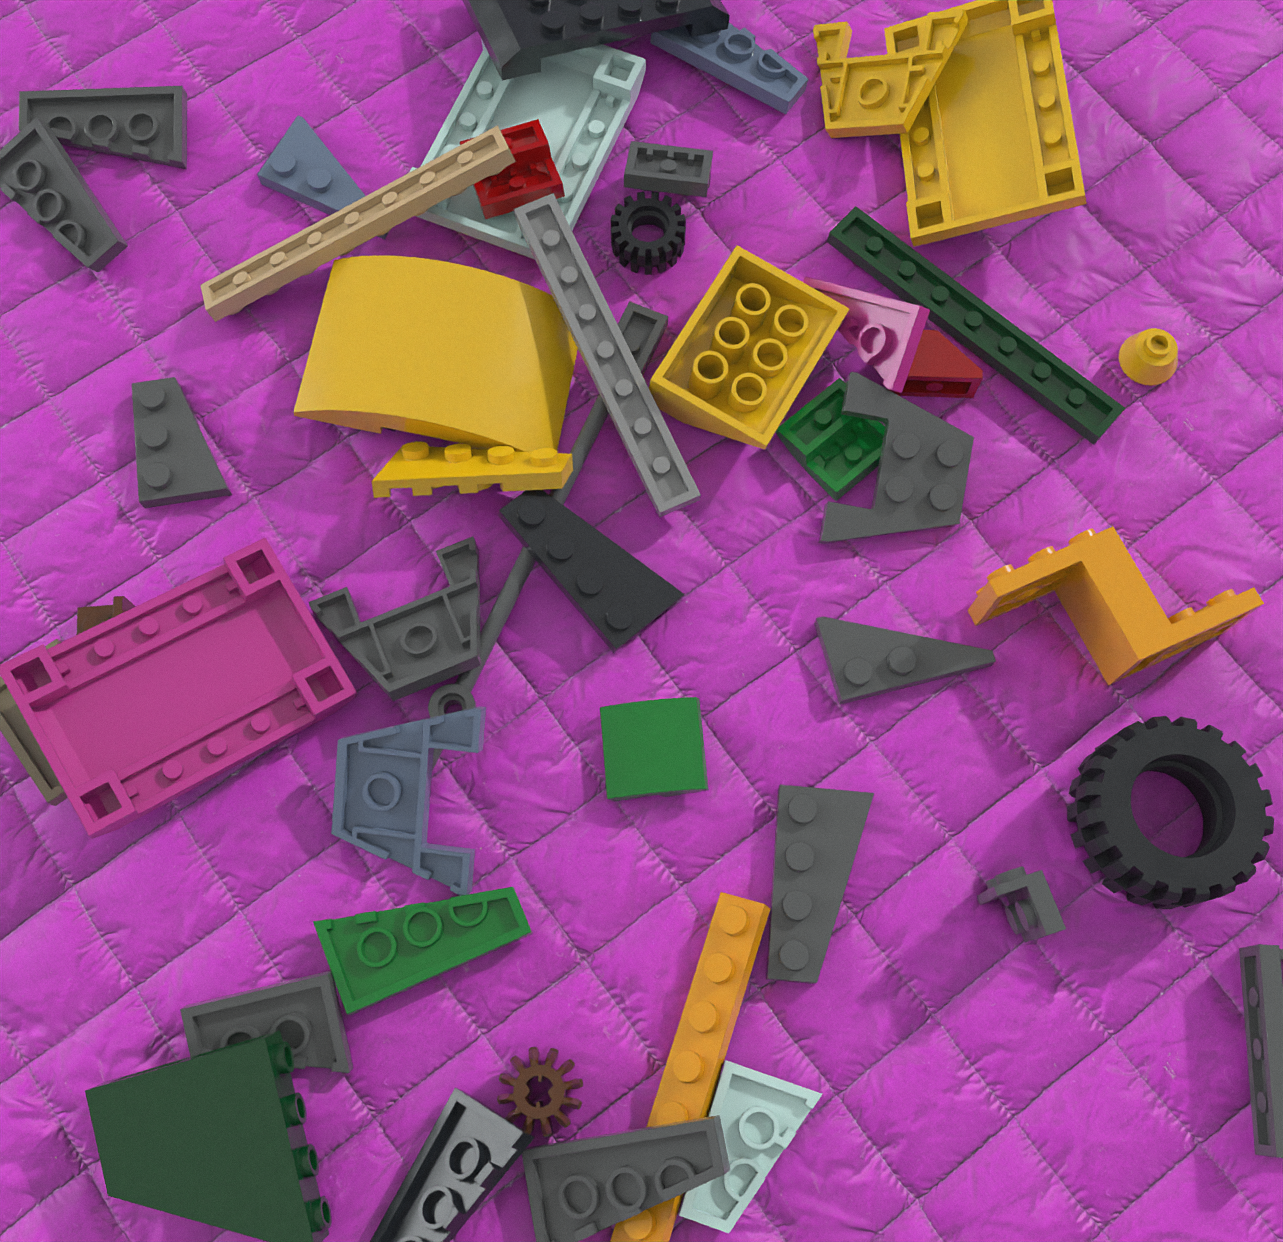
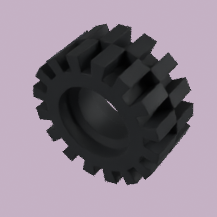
[611,191,686,275]

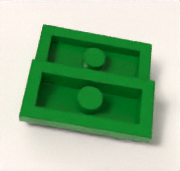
[776,378,885,501]
[600,697,709,802]

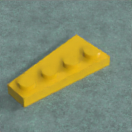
[372,441,573,498]

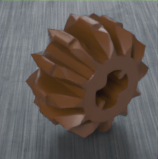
[497,1047,584,1137]

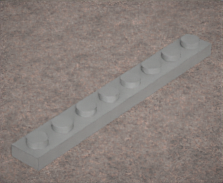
[514,193,701,518]

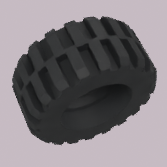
[1067,716,1274,909]

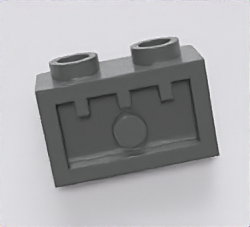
[624,141,713,197]
[977,866,1066,943]

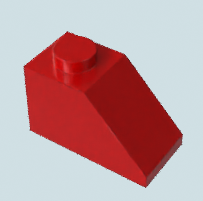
[888,329,983,398]

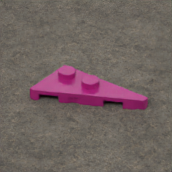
[803,276,930,393]

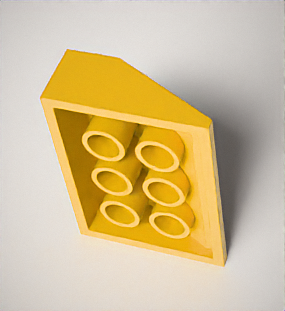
[649,245,849,450]

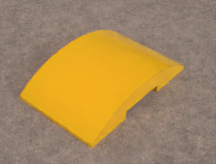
[293,256,578,452]

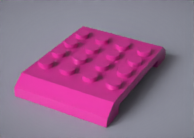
[0,538,357,839]

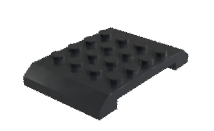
[463,0,730,81]

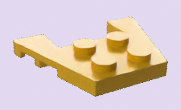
[813,9,968,138]

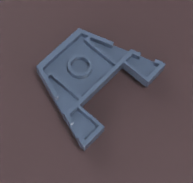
[331,706,486,896]

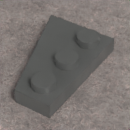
[132,377,232,508]
[180,971,353,1073]

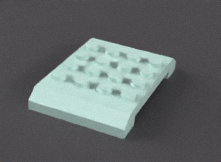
[409,39,646,259]

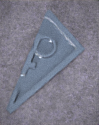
[257,115,388,240]

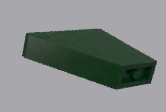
[85,1031,332,1242]

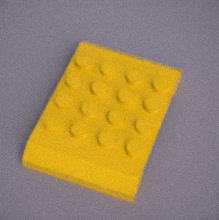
[884,0,1087,247]

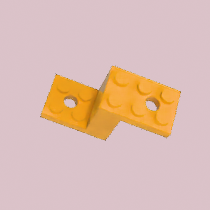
[967,526,1264,686]

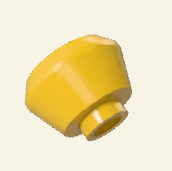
[1119,328,1178,386]

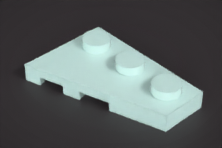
[679,1060,822,1233]

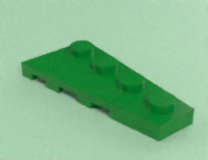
[313,887,533,1015]

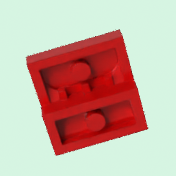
[459,119,565,220]

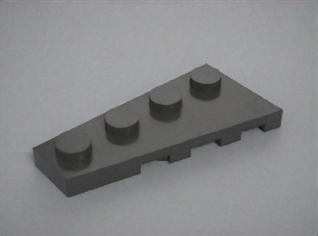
[0,117,128,272]
[766,785,874,984]
[522,1115,730,1242]

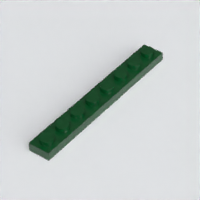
[827,206,1125,445]

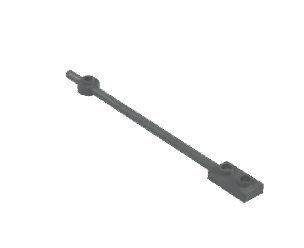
[428,301,668,771]

